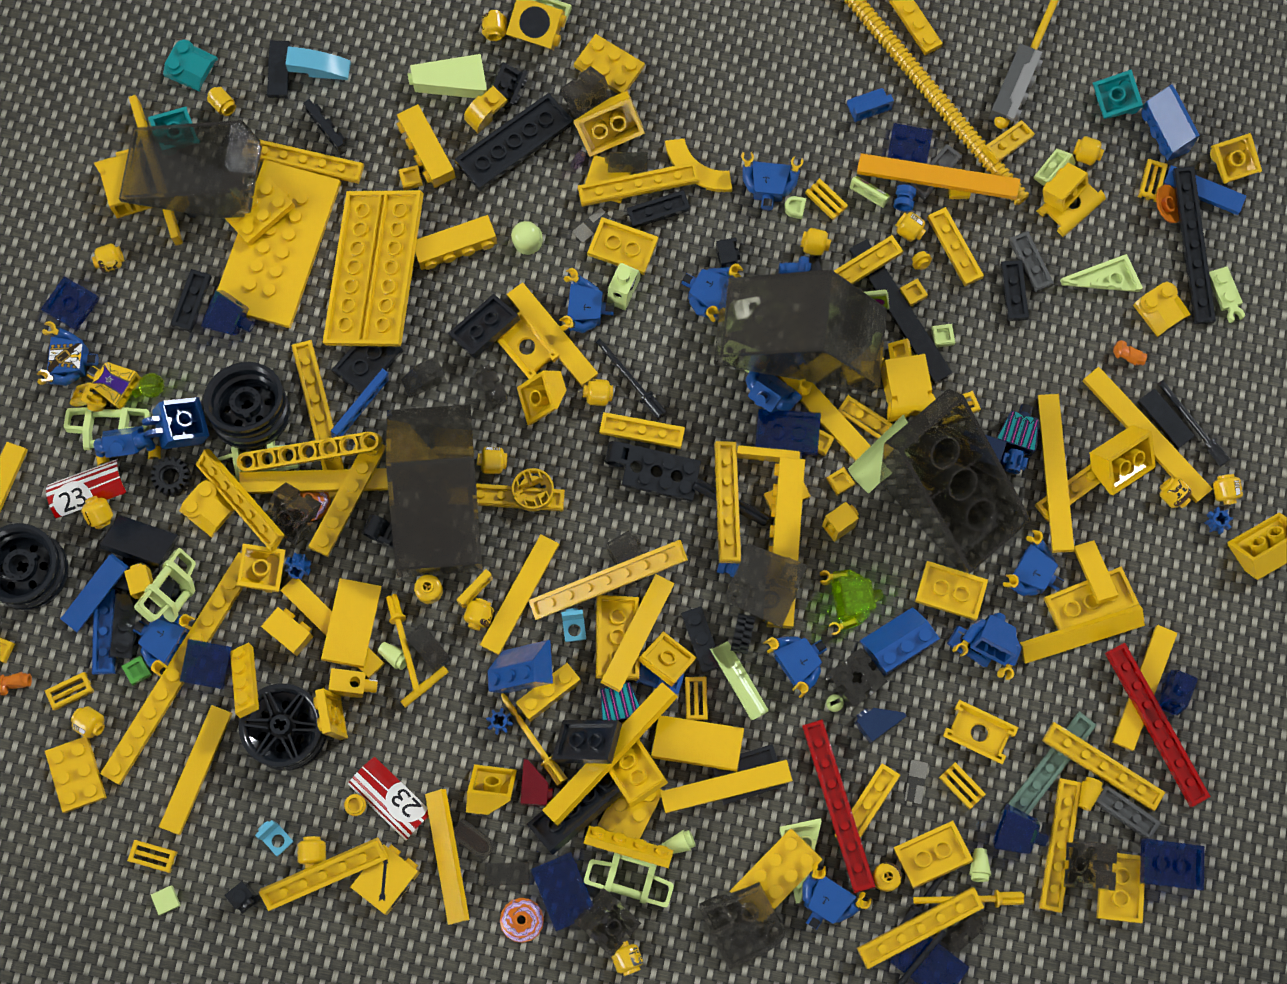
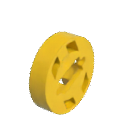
[512,468,554,511]

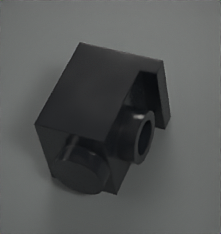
[716,237,740,268]
[224,881,260,914]

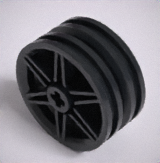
[203,362,291,449]
[0,523,69,610]
[239,684,327,771]

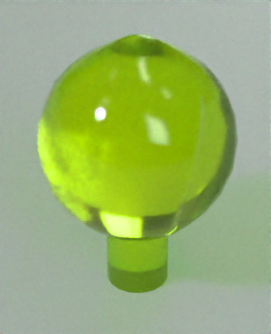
[132,373,164,398]

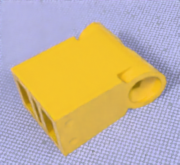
[94,148,156,218]
[880,354,940,422]

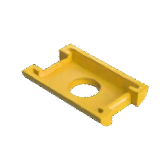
[1036,183,1106,237]
[496,310,560,379]
[943,700,1019,765]

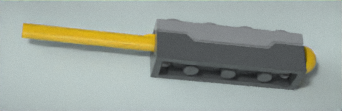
[988,0,1059,129]

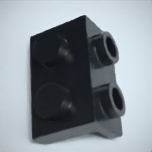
[490,62,528,109]

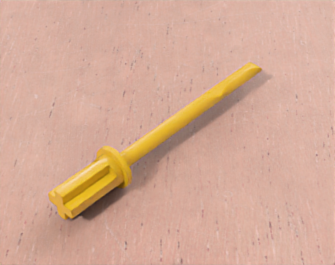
[386,594,420,693]
[501,693,568,786]
[913,890,1024,908]

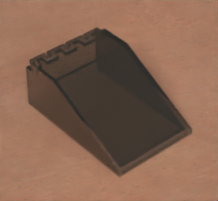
[119,120,262,218]

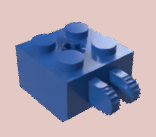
[142,397,209,449]

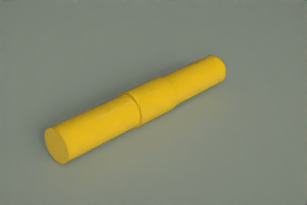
[400,666,449,708]

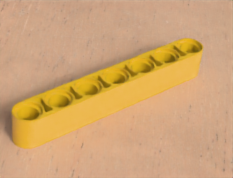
[237,432,383,472]

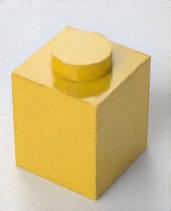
[124,564,153,599]

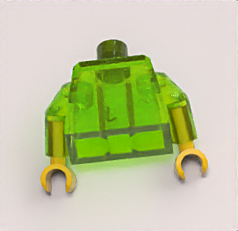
[820,569,883,635]

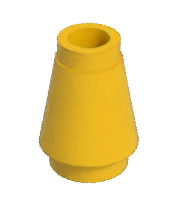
[1078,777,1103,811]

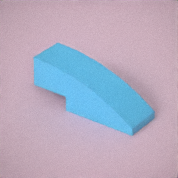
[286,47,351,80]

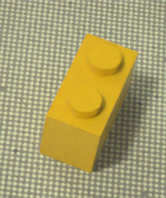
[1043,162,1089,212]
[822,502,859,542]
[261,607,313,656]

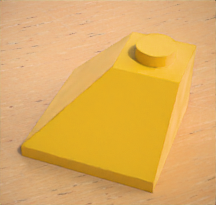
[517,370,566,425]
[466,764,517,815]

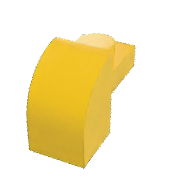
[464,86,507,133]

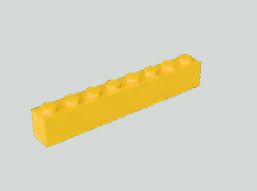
[763,457,805,629]

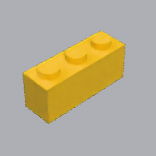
[516,663,581,722]

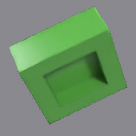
[122,655,152,686]

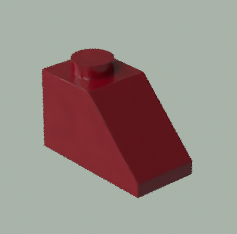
[520,759,553,807]

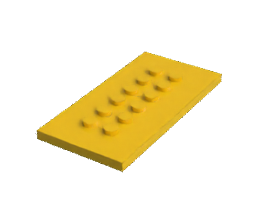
[212,160,341,329]
[323,190,424,347]

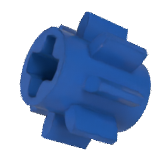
[1001,449,1028,474]
[1205,507,1233,535]
[284,553,311,580]
[486,708,513,736]

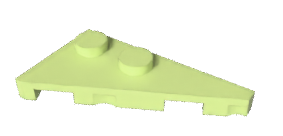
[1060,254,1143,292]
[779,818,822,904]

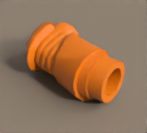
[1113,340,1147,366]
[0,672,32,696]

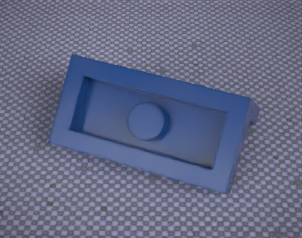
[847,88,894,122]

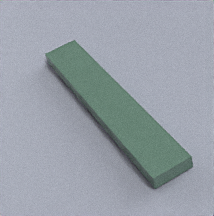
[1001,711,1096,827]

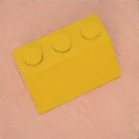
[1089,425,1156,495]
[1227,512,1287,580]

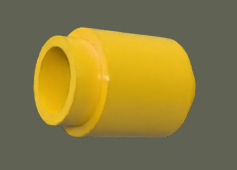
[207,87,236,117]

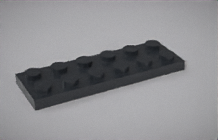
[454,93,574,191]
[527,772,623,855]

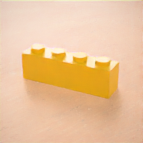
[396,104,456,188]
[415,215,497,270]

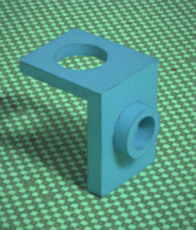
[561,608,586,642]
[255,820,294,856]

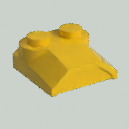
[1210,133,1262,184]
[1133,282,1191,337]
[179,479,235,538]
[236,544,285,593]

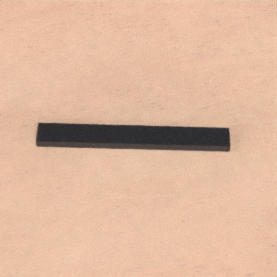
[1172,167,1216,325]
[849,239,953,384]

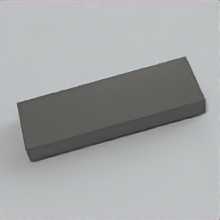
[910,144,962,201]
[1009,231,1054,293]
[1095,784,1161,841]

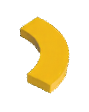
[665,138,732,192]

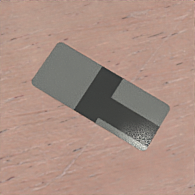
[573,208,611,242]
[905,760,928,804]

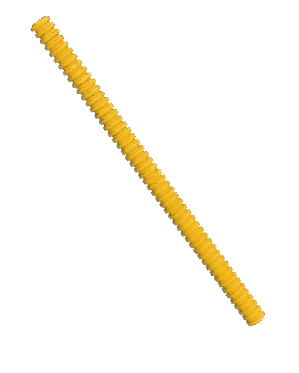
[844,0,1029,206]

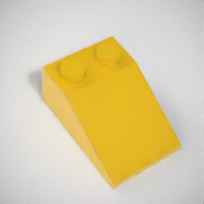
[574,90,645,157]

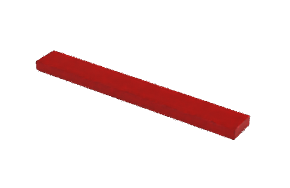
[1105,643,1211,807]
[802,719,876,894]

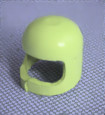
[511,221,543,255]

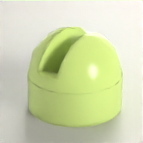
[826,694,844,712]

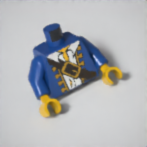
[37,321,99,386]

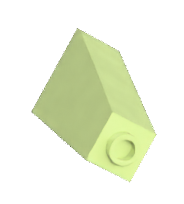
[408,54,487,98]

